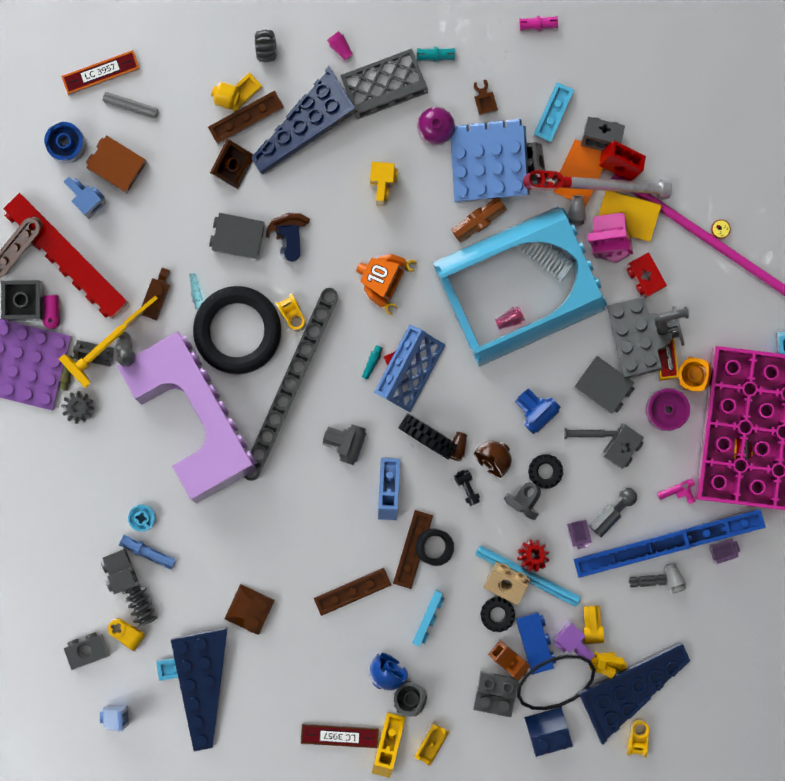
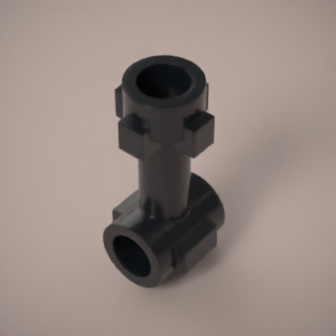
[454,470,480,506]

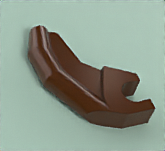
[266,213,310,240]

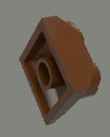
[224,584,275,635]

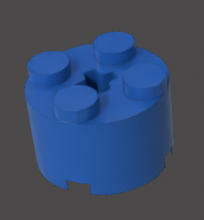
[44,122,86,163]

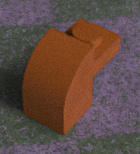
[488,640,530,681]

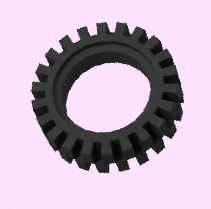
[398,413,458,460]

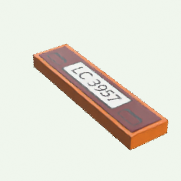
[61,50,140,95]

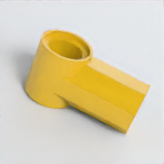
[583,605,604,644]

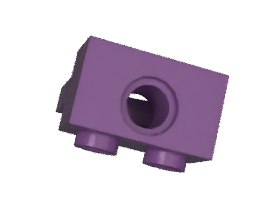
[553,621,595,660]

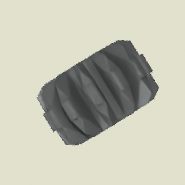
[255,29,277,63]
[61,391,94,424]

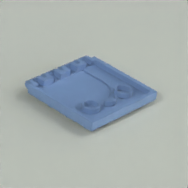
[451,119,530,202]

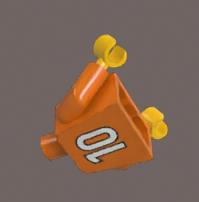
[356,254,417,315]

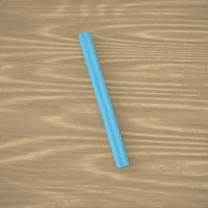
[476,546,581,607]

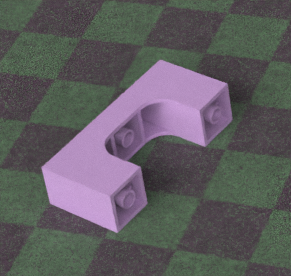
[117,331,257,504]

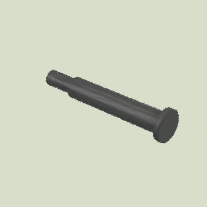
[564,428,616,439]

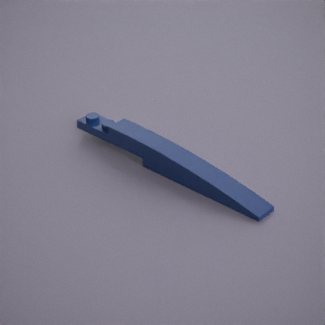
[574,509,766,578]

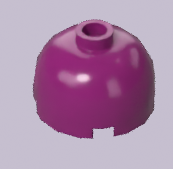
[417,107,455,146]

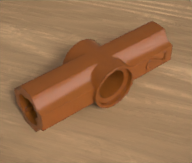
[451,198,507,243]

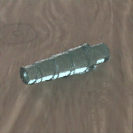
[189,273,203,309]

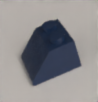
[524,707,573,757]

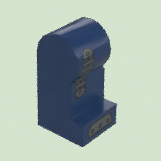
[276,224,300,262]

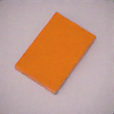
[551,139,604,207]

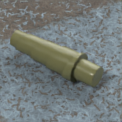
[59,355,73,391]

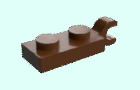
[141,267,171,321]

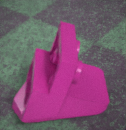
[588,213,633,263]

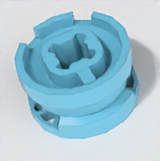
[128,505,155,531]

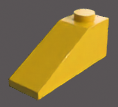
[372,712,406,778]

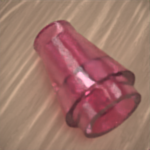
[495,306,525,330]

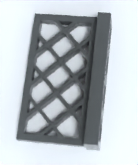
[340,48,428,119]

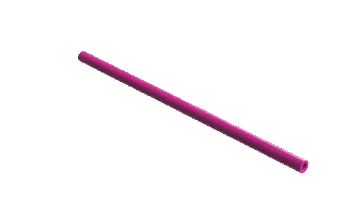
[611,174,785,296]

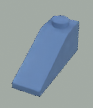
[378,458,400,520]
[100,706,129,731]

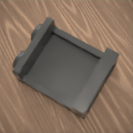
[209,213,265,261]
[573,356,635,414]

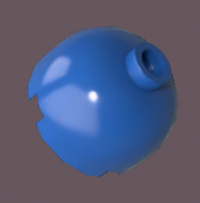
[369,653,408,690]

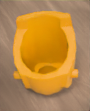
[678,356,711,391]

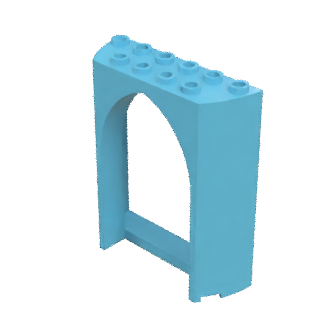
[432,206,607,367]

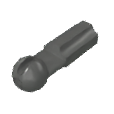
[115,332,136,367]
[589,488,637,538]

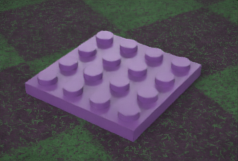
[0,319,72,411]

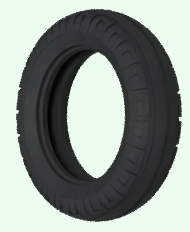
[193,286,281,374]

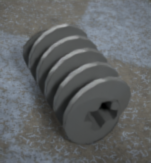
[122,586,158,628]

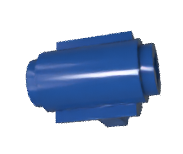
[515,388,561,434]

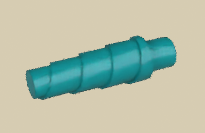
[362,345,383,379]

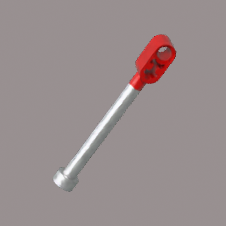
[523,170,672,199]

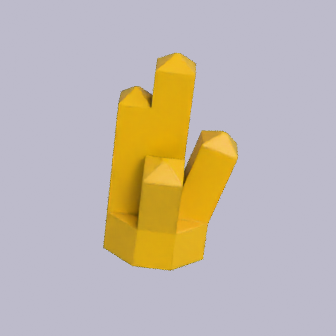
[589,652,628,678]

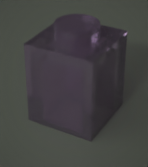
[566,520,592,549]
[708,538,740,564]

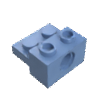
[64,177,106,219]

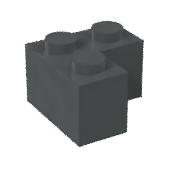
[101,549,140,595]

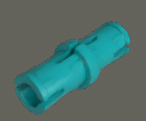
[417,47,455,62]

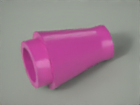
[327,31,353,60]

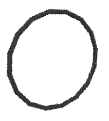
[517,654,596,710]

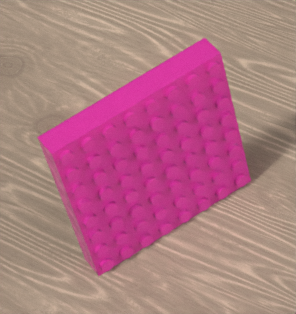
[695,346,785,510]

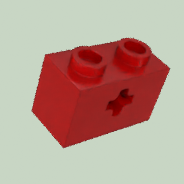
[599,140,646,181]
[626,252,667,298]

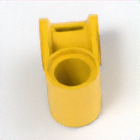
[275,294,306,332]
[108,618,146,651]
[627,719,649,757]

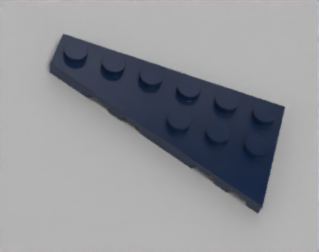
[251,66,357,175]
[171,627,228,751]
[578,643,690,745]

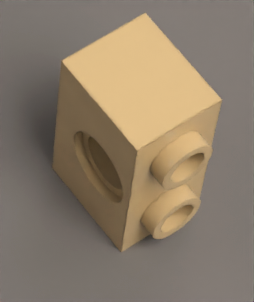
[483,561,530,605]

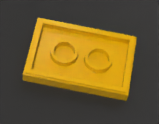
[598,191,661,242]

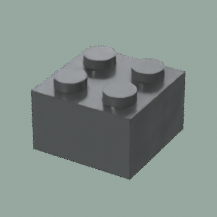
[1,280,43,321]

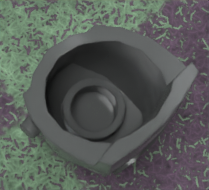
[394,680,428,717]

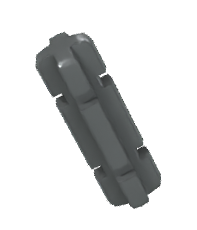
[629,575,667,588]

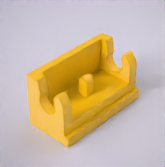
[414,722,450,765]

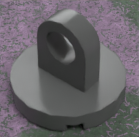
[504,482,541,520]

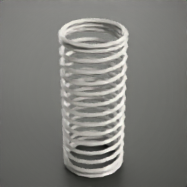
[516,243,575,281]

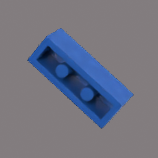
[515,612,557,675]

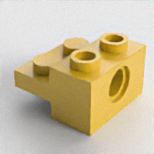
[370,162,398,206]

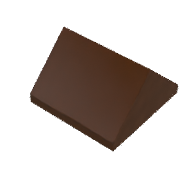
[210,139,254,189]

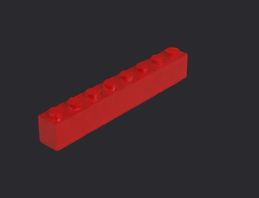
[3,193,129,319]

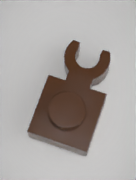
[474,80,498,116]

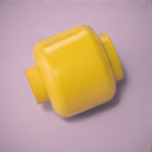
[211,82,241,109]

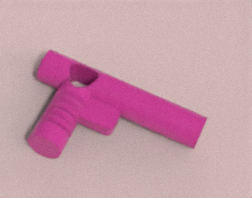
[657,478,696,504]

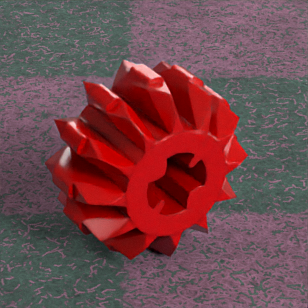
[517,539,550,572]

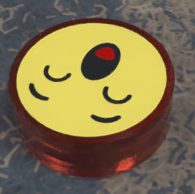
[711,219,731,239]

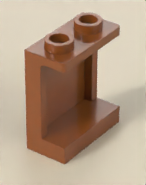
[86,135,147,194]

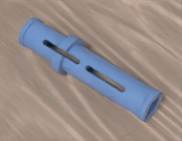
[119,535,176,570]

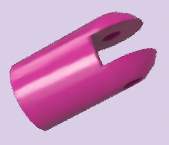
[43,295,60,329]

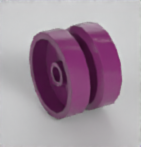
[645,388,690,431]

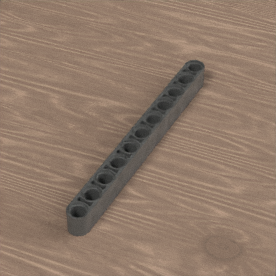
[244,288,338,481]

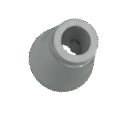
[568,195,586,225]
[665,564,687,594]

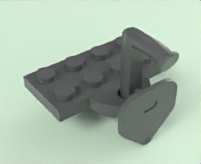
[607,297,689,379]

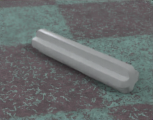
[103,92,158,118]

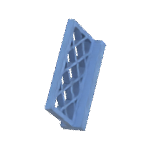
[374,325,445,412]

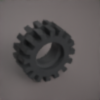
[528,454,563,489]
[480,597,516,633]

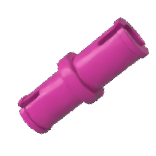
[519,16,558,31]

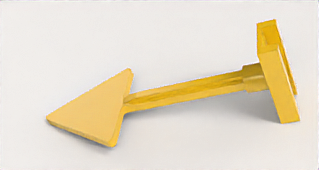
[59,296,158,388]

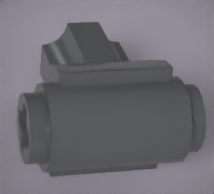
[322,424,366,465]

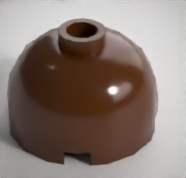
[474,440,512,479]

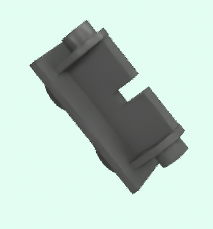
[73,340,114,366]

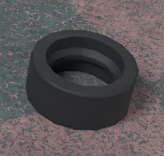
[416,528,454,566]

